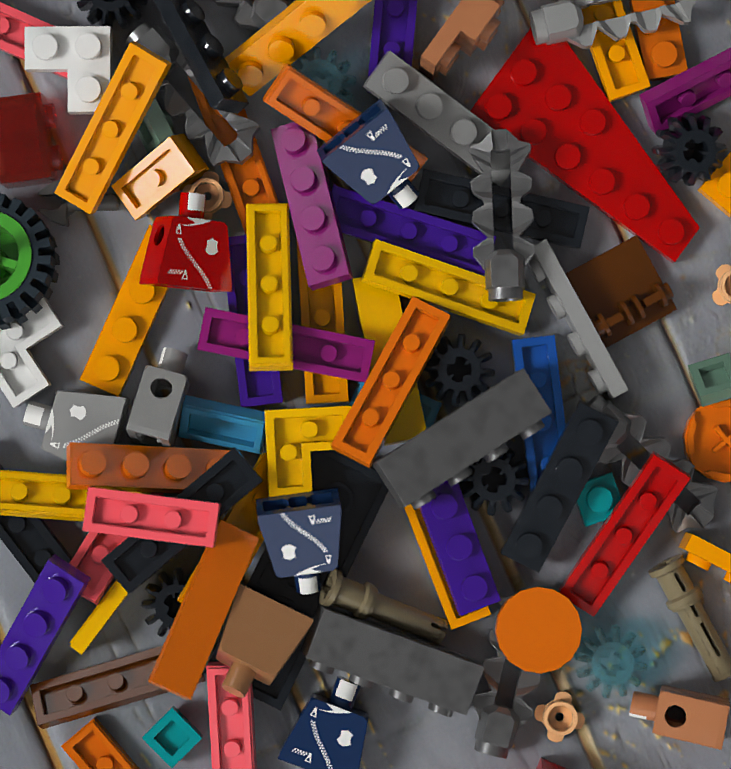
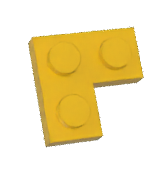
[264,405,351,497]

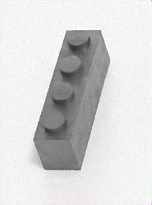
[372,368,552,510]
[301,602,485,717]

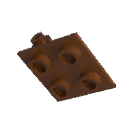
[565,235,677,348]

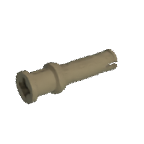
[648,554,731,682]
[319,569,448,645]

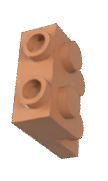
[419,0,504,81]

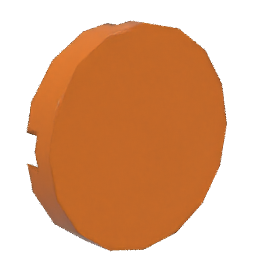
[682,398,731,483]
[495,586,582,674]

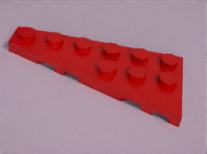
[470,28,700,263]

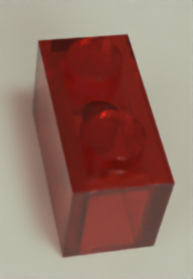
[0,92,63,189]

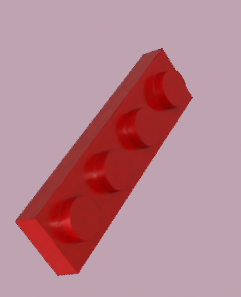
[558,451,691,617]

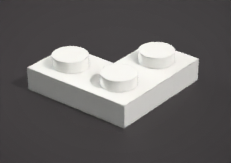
[24,26,113,115]
[0,297,64,408]

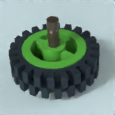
[0,193,60,330]

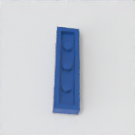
[511,335,566,493]

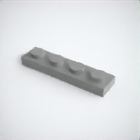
[362,51,511,186]
[528,239,629,399]

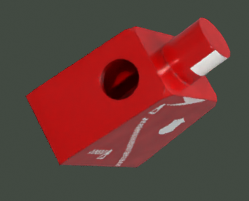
[139,192,232,292]

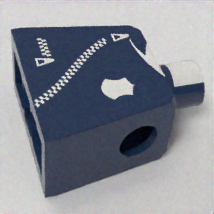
[317,99,420,209]
[256,488,341,594]
[278,676,369,769]

